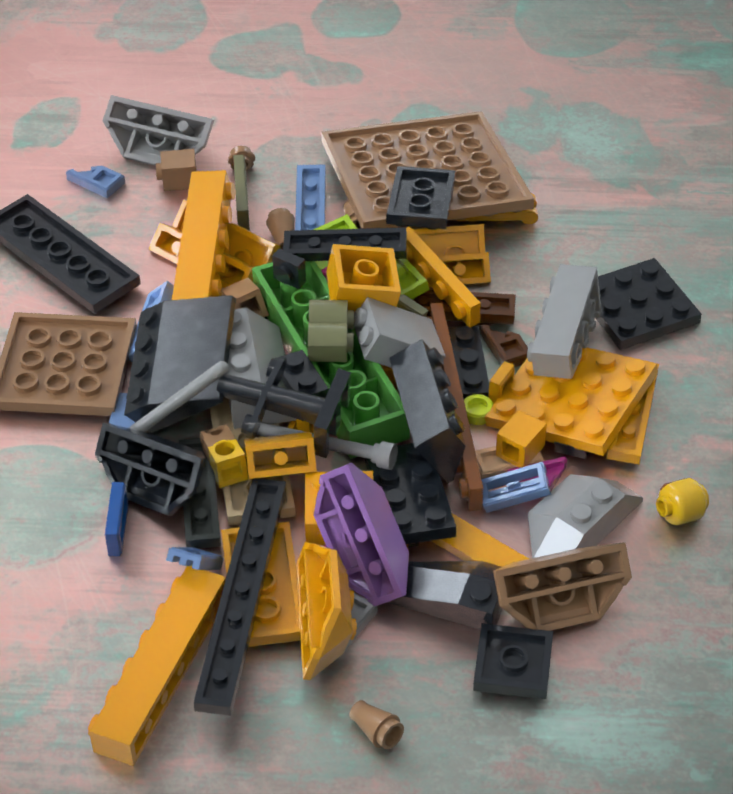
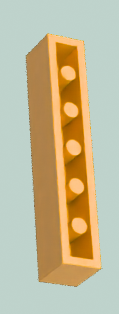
[172,170,236,300]
[88,566,226,766]

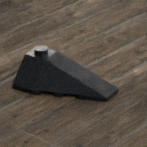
[388,561,502,630]

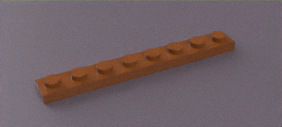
[427,302,483,512]

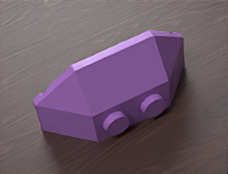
[314,463,409,606]

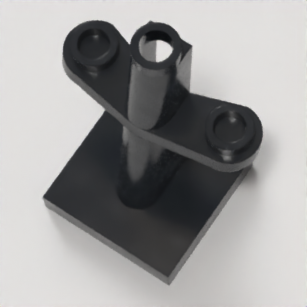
[216,357,351,458]

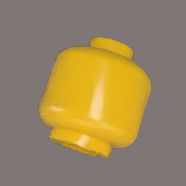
[656,478,709,525]

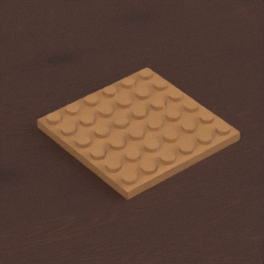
[321,111,534,229]

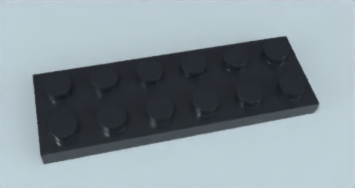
[0,194,141,314]

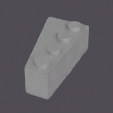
[527,264,602,379]

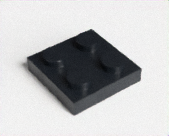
[473,623,553,699]

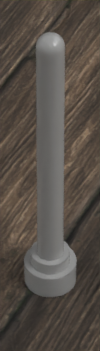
[97,361,229,443]
[257,423,398,470]

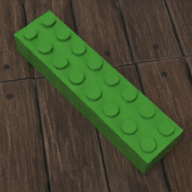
[252,261,410,459]

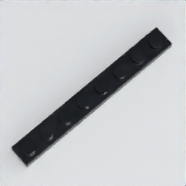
[193,478,287,716]

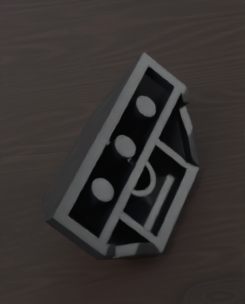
[95,422,206,516]

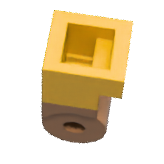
[199,424,248,488]

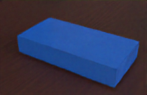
[105,482,129,556]

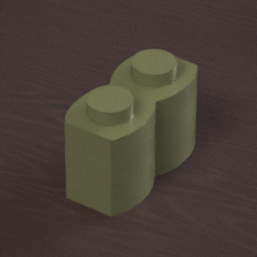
[308,300,354,362]

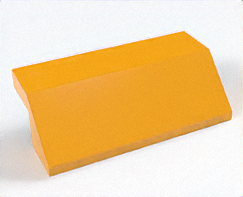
[148,199,281,288]
[413,224,491,287]

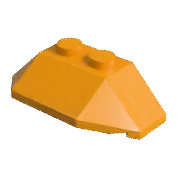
[296,542,357,680]

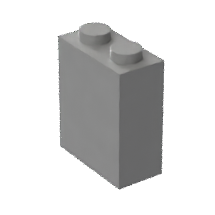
[354,297,446,368]

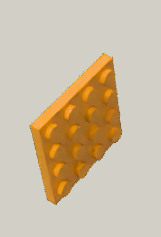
[485,347,658,456]

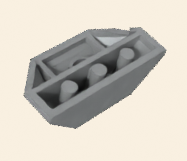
[103,95,214,166]
[528,474,643,558]

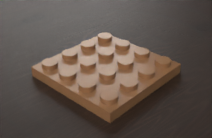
[0,312,137,416]

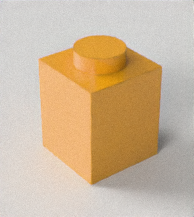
[496,410,547,468]

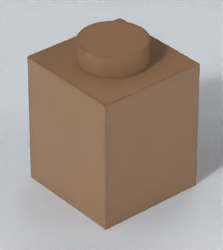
[156,149,196,191]
[221,278,269,318]

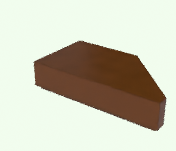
[480,324,528,368]

